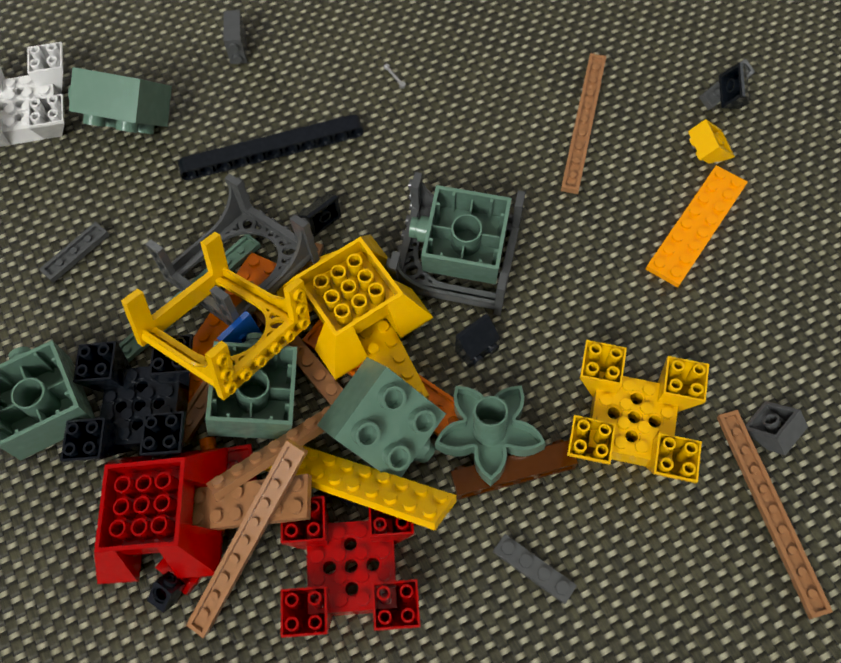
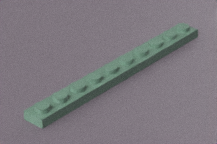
[119,234,261,363]

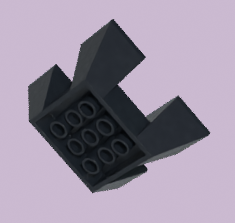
[60,334,193,462]

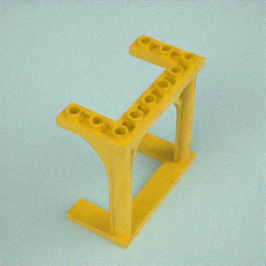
[121,232,311,400]

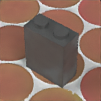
[223,10,247,64]

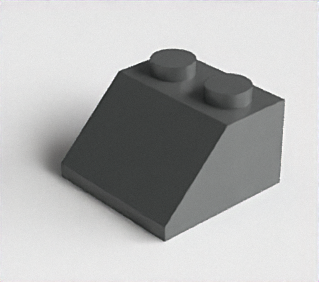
[745,401,808,455]

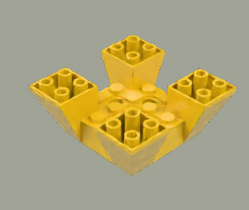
[276,234,433,380]
[567,340,709,483]

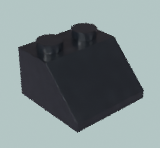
[719,62,750,109]
[298,194,341,237]
[455,313,500,368]

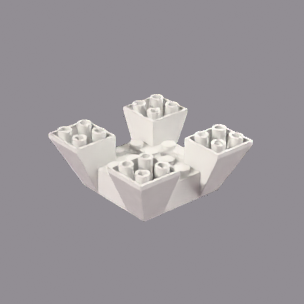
[0,42,65,147]

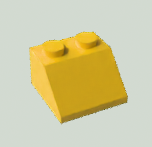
[688,119,735,164]

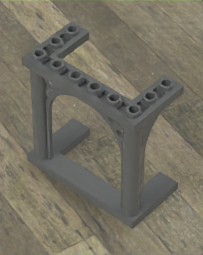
[386,172,525,316]
[145,174,320,326]

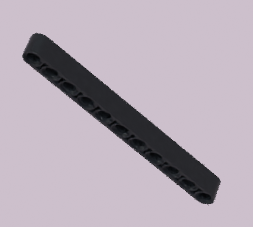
[178,115,364,180]

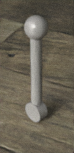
[384,64,406,89]

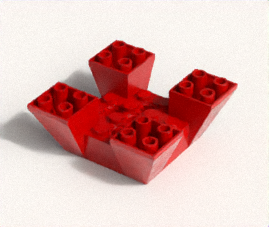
[94,447,228,584]
[281,496,421,638]

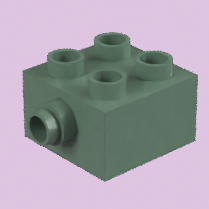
[68,67,172,134]
[409,185,512,284]
[205,332,297,439]
[0,340,95,461]
[317,357,446,477]

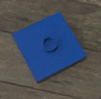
[217,311,262,343]

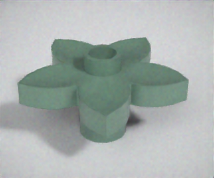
[435,385,546,486]

